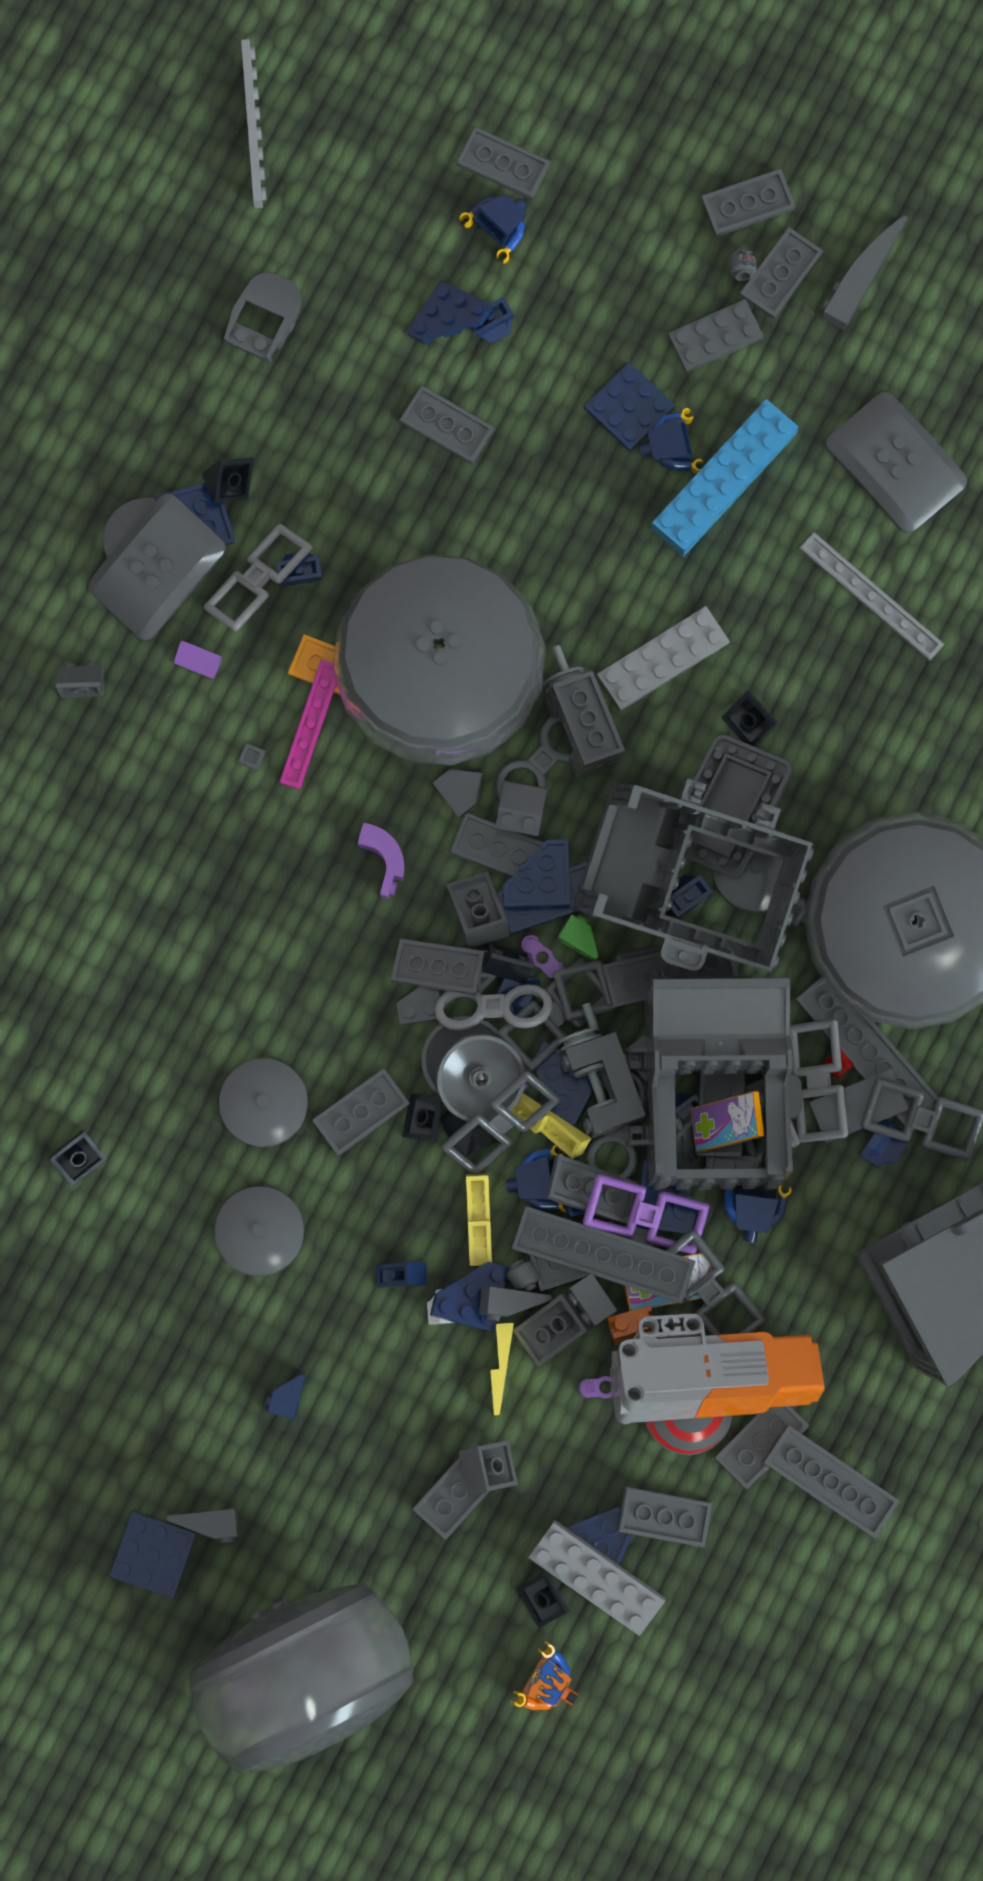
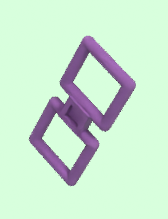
[583,1174,709,1254]

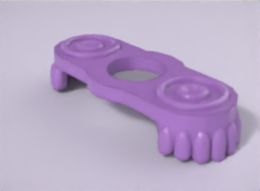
[521,935,564,979]
[579,1376,612,1399]

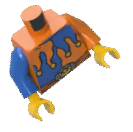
[510,1641,578,1710]

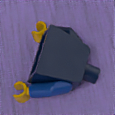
[460,195,526,264]
[640,408,703,474]
[506,1144,566,1212]
[724,1185,791,1243]

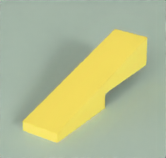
[510,1093,591,1159]
[466,1173,492,1266]
[490,1323,514,1416]

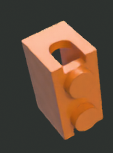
[608,1305,653,1345]

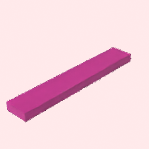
[280,660,342,790]

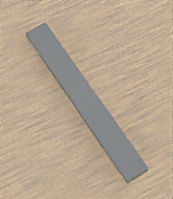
[799,532,944,661]

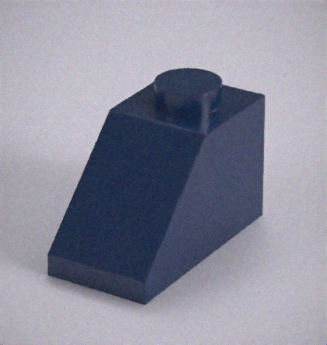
[376,1262,427,1288]
[265,1374,306,1420]

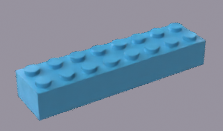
[651,399,799,557]

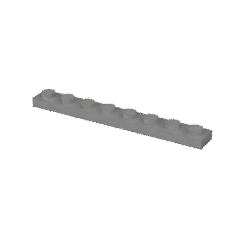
[241,39,267,208]

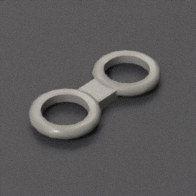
[435,984,553,1031]

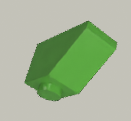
[558,915,598,961]

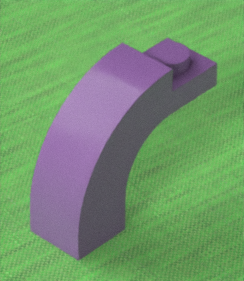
[358,822,405,900]

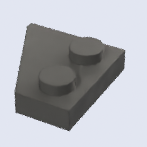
[396,987,440,1026]

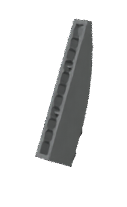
[821,215,908,331]

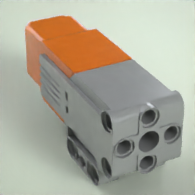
[610,1314,824,1424]

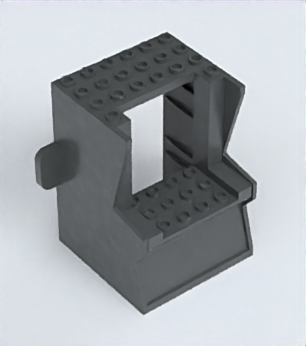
[572,778,814,972]
[623,978,802,1191]
[855,1182,983,1387]

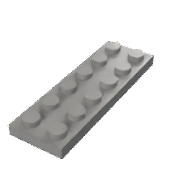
[597,606,730,712]
[528,1520,666,1636]

